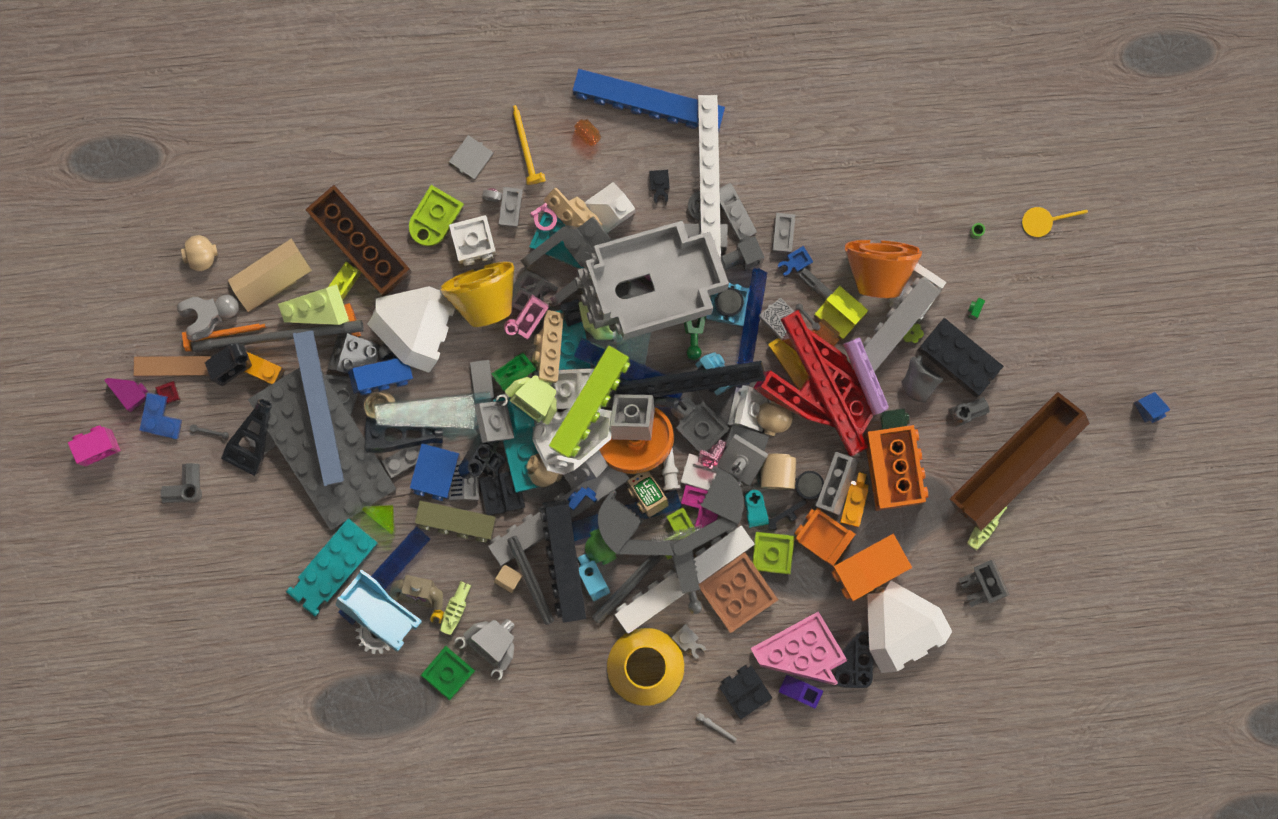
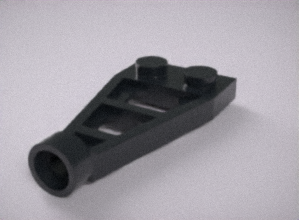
[221,399,272,476]
[365,417,443,453]

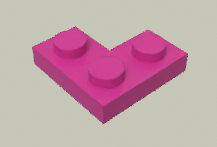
[681,485,718,529]

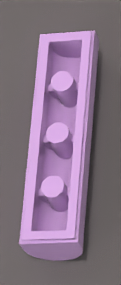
[843,337,889,415]

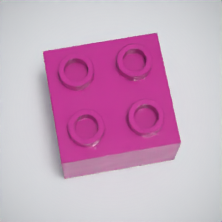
[68,425,121,467]

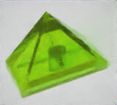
[362,505,396,535]

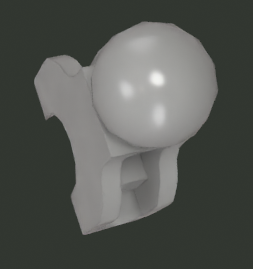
[177,294,239,341]

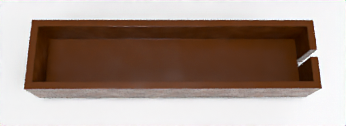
[950,392,1090,531]

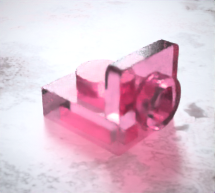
[698,440,726,468]

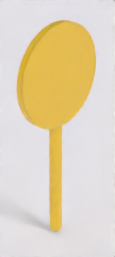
[1022,207,1088,237]

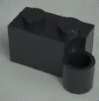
[204,343,252,386]

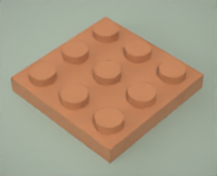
[699,552,779,633]

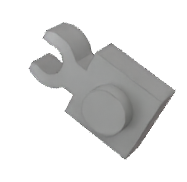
[672,624,706,659]

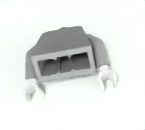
[455,619,514,680]

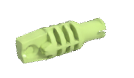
[967,507,1007,550]
[440,581,471,635]

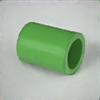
[969,223,985,239]

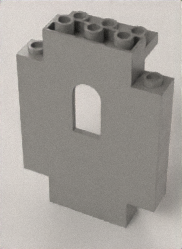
[575,221,729,340]

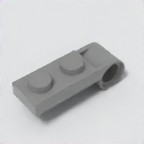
[719,183,757,240]

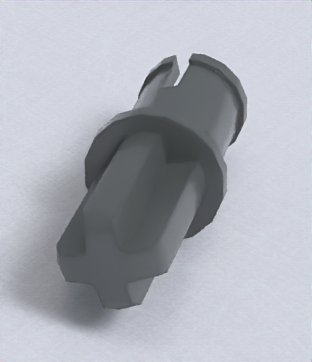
[798,268,833,301]

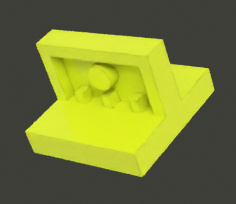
[814,286,868,339]

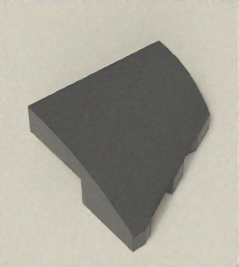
[512,268,558,311]

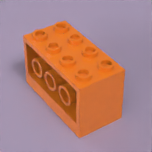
[864,425,928,511]

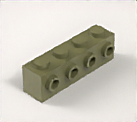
[415,501,497,543]

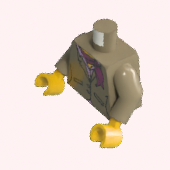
[389,575,444,623]

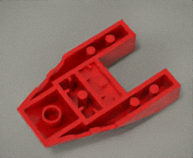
[753,329,874,435]

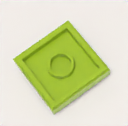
[753,532,795,574]

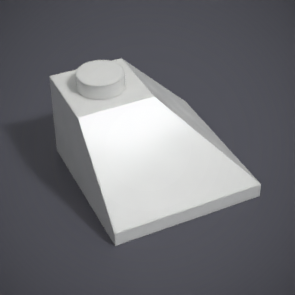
[585,182,635,233]

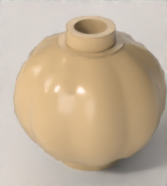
[181,235,218,271]
[757,401,793,436]
[527,453,563,487]

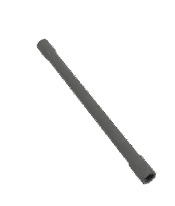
[192,320,364,352]

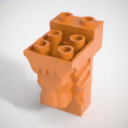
[831,534,912,601]

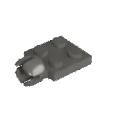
[671,396,730,456]

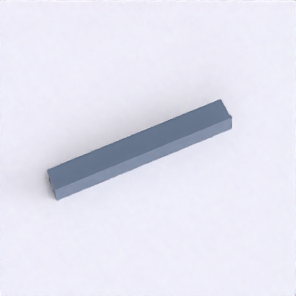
[293,331,344,486]

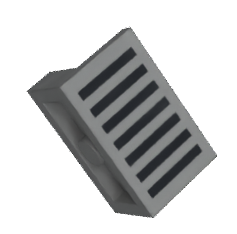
[449,461,479,500]

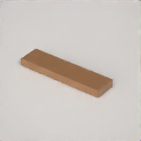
[134,356,211,376]

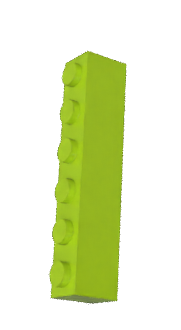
[549,346,630,458]

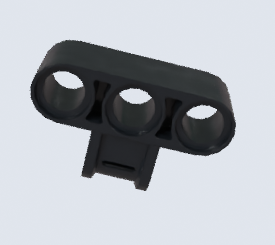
[458,433,506,479]

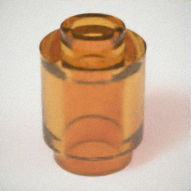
[574,119,602,147]

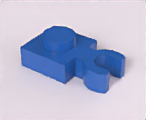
[777,246,813,277]

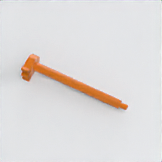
[182,323,266,352]

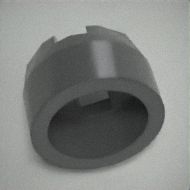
[379,344,395,361]

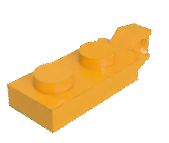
[840,472,868,527]

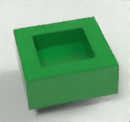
[968,297,985,320]

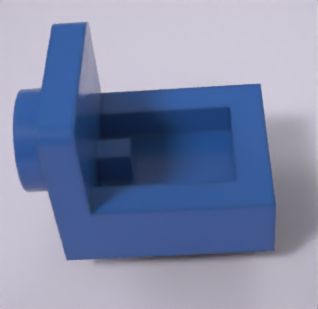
[567,487,598,511]

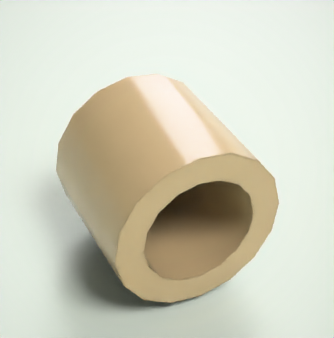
[761,454,796,490]

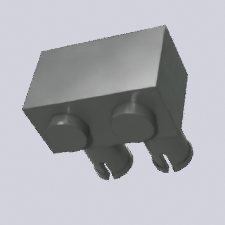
[721,236,764,271]
[959,560,1010,607]

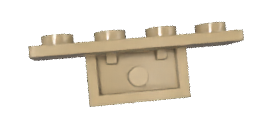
[544,188,603,227]
[532,310,564,383]

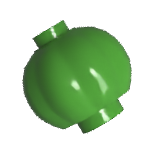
[585,528,617,565]

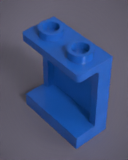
[410,444,460,501]

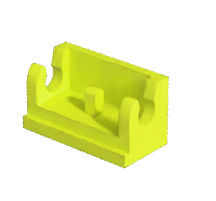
[328,262,361,300]

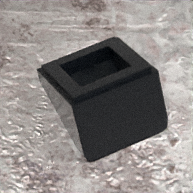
[560,299,582,326]

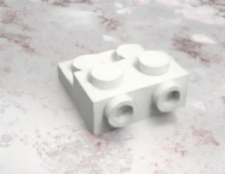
[449,215,496,266]

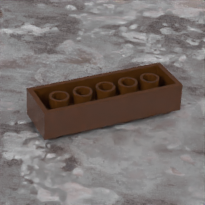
[305,185,412,297]

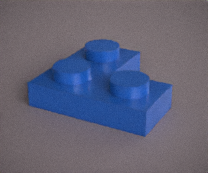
[140,393,182,439]

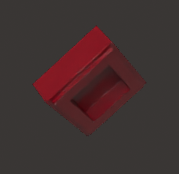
[155,381,181,405]

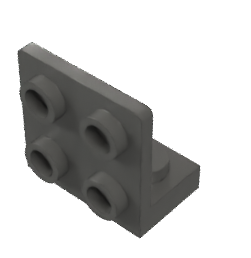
[327,333,380,375]

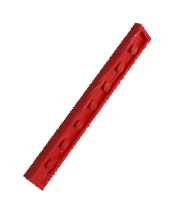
[780,310,868,457]

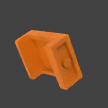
[794,507,856,566]

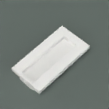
[681,453,741,491]

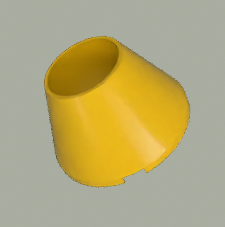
[440,262,514,327]
[607,628,684,706]

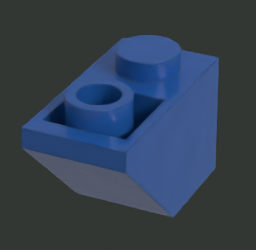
[1134,392,1170,423]

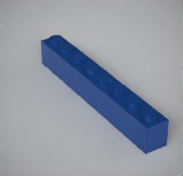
[573,69,725,133]

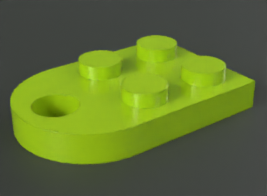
[409,185,464,246]

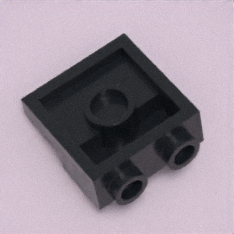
[719,665,773,720]

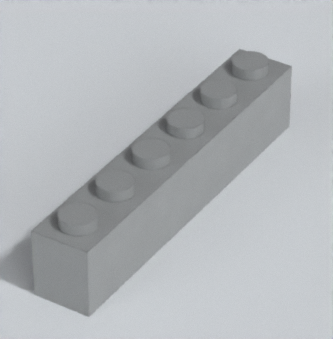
[849,277,941,372]

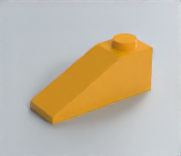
[244,352,285,385]

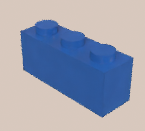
[348,358,413,396]

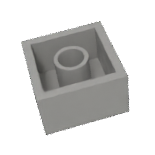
[610,394,655,440]

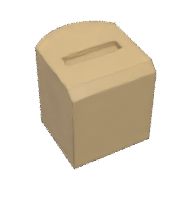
[494,565,523,593]

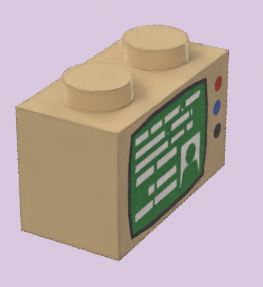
[627,471,669,517]

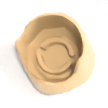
[364,391,396,420]

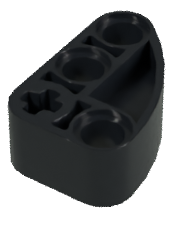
[834,631,873,688]

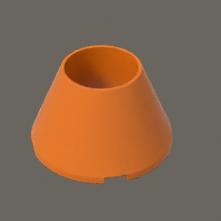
[845,240,922,298]

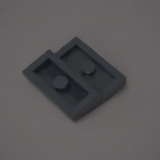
[478,472,525,515]

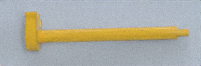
[513,105,546,185]

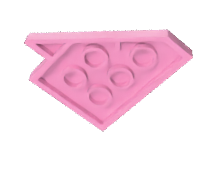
[751,611,847,685]

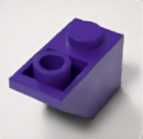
[779,674,823,709]

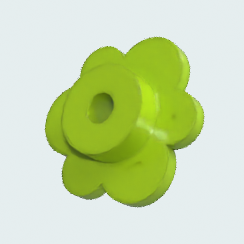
[903,324,924,343]

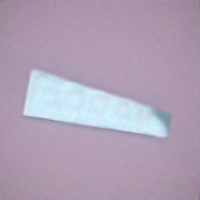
[375,391,491,429]

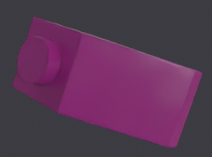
[104,378,148,412]

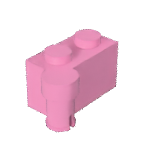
[504,295,549,339]

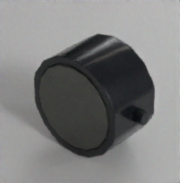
[795,471,824,500]

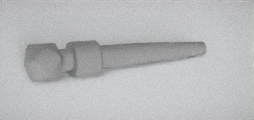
[696,713,737,742]

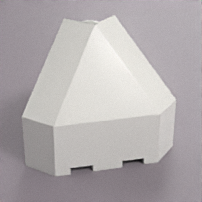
[367,286,455,373]
[533,408,612,475]
[867,581,952,673]

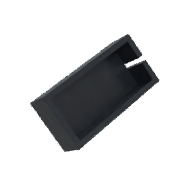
[917,317,1004,398]

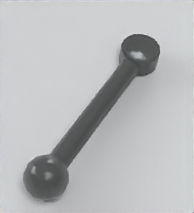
[796,304,820,331]
[190,424,229,439]

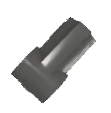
[948,397,990,427]
[161,463,202,503]

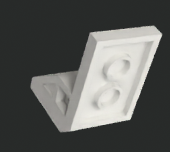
[534,369,614,409]

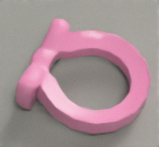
[530,203,557,231]

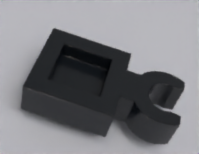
[649,169,670,204]

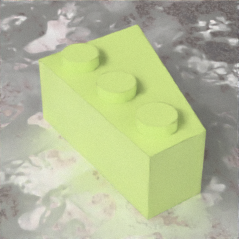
[278,285,349,325]

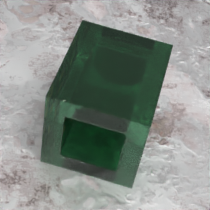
[880,408,910,430]

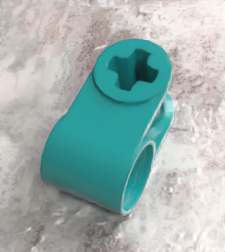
[509,398,535,431]
[745,490,769,528]

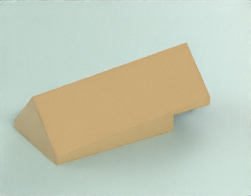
[228,238,312,312]

